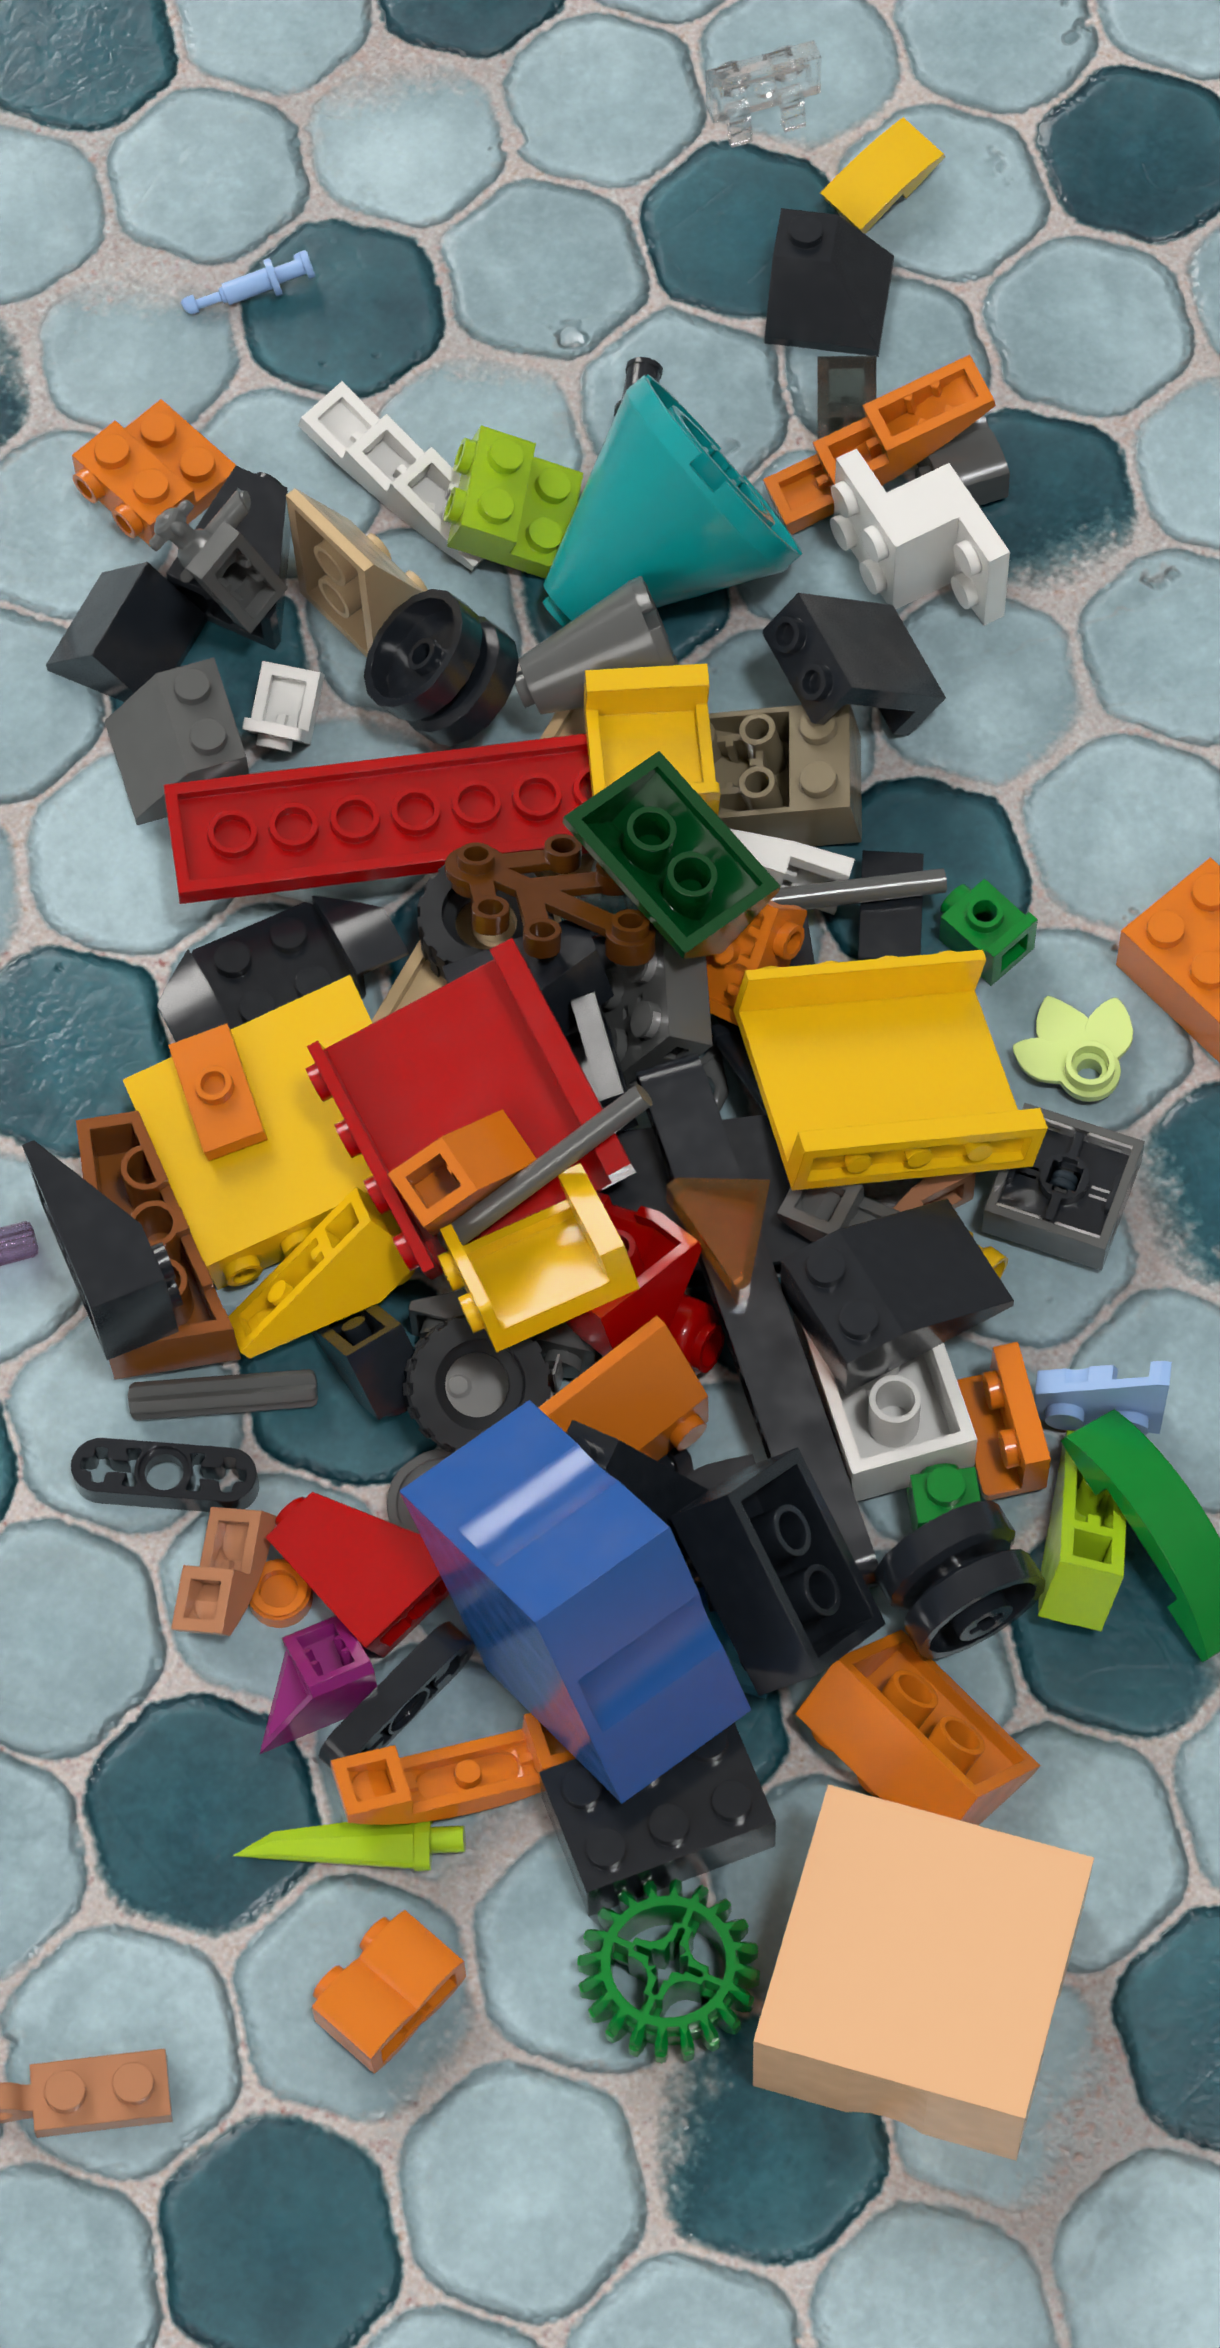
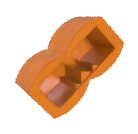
[312,1910,466,2074]

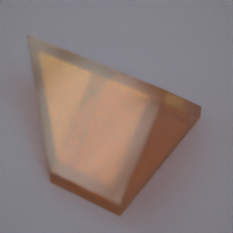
[666,1178,770,1305]

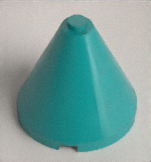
[542,374,802,627]

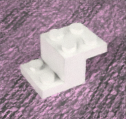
[830,449,1010,626]

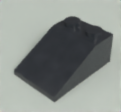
[22,1140,183,1360]
[781,1199,1014,1394]

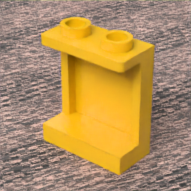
[583,664,720,816]
[437,1163,640,1353]

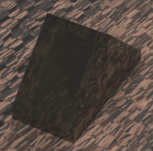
[816,356,877,440]

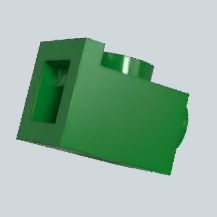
[939,879,1038,986]
[906,1463,981,1532]

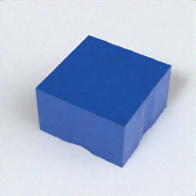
[399,1400,751,1804]

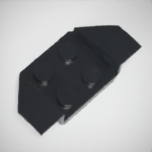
[157,896,409,1042]

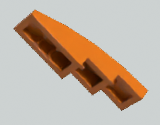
[763,354,996,535]

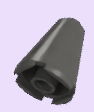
[515,576,679,715]

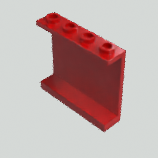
[305,938,636,1280]

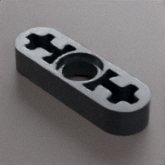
[71,1438,259,1512]
[319,1621,475,1769]

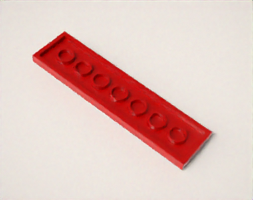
[164,733,592,904]

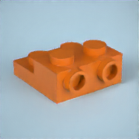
[72,399,237,546]

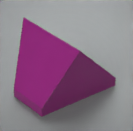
[260,1616,377,1754]

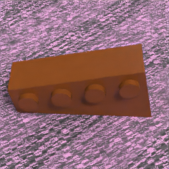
[76,1111,241,1380]

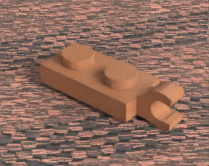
[0,2048,173,2138]

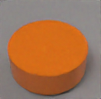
[249,1559,313,1628]

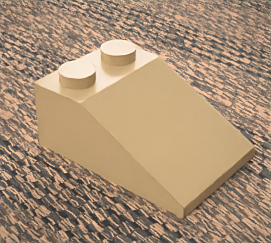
[286,488,428,658]

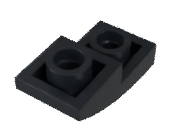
[858,850,924,961]

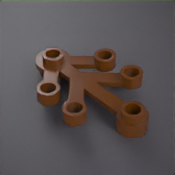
[445,834,656,966]

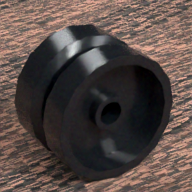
[364,589,519,746]
[875,1500,1046,1659]

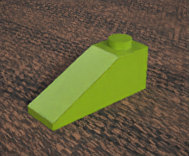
[1038,1430,1126,1631]

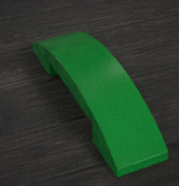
[1061,1409,1220,1663]

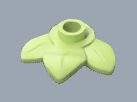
[1012,996,1133,1102]

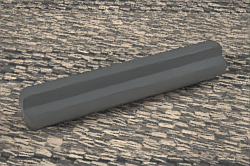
[128,1369,318,1420]

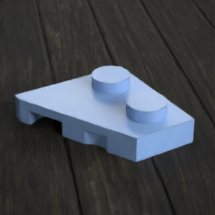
[1034,1361,1172,1435]

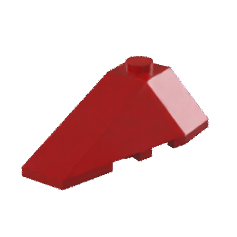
[565,1192,702,1356]

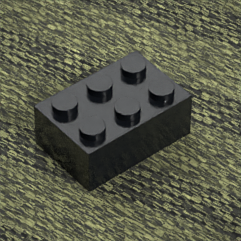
[670,1447,886,1696]
[539,1722,776,1917]

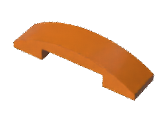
[331,1713,575,1825]

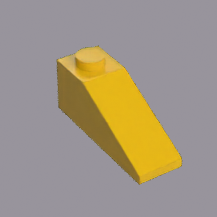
[228,1187,416,1359]

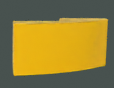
[820,117,945,234]

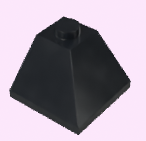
[764,208,894,357]

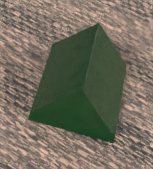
[562,751,781,959]

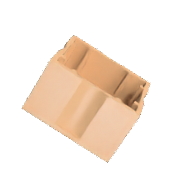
[753,1784,1094,2161]

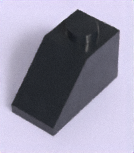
[311,1304,415,1420]

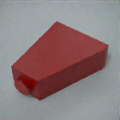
[266,1492,449,1658]

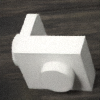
[242,661,325,752]

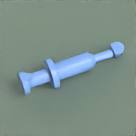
[181,250,316,314]

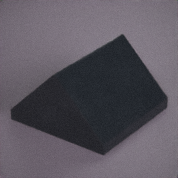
[46,562,207,702]

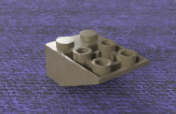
[709,704,862,846]

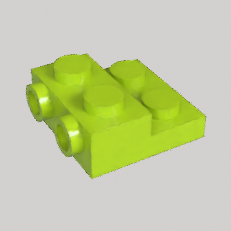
[443,425,583,579]

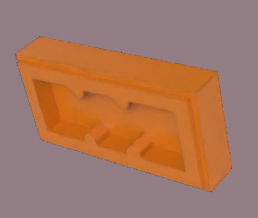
[168,1023,268,1161]

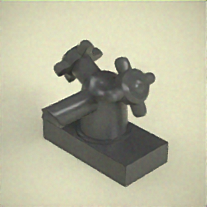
[149,488,288,634]

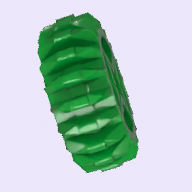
[577,1878,760,2064]

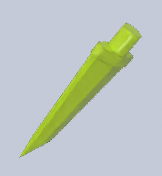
[233,1821,466,1871]

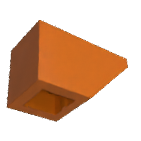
[388,1109,537,1236]

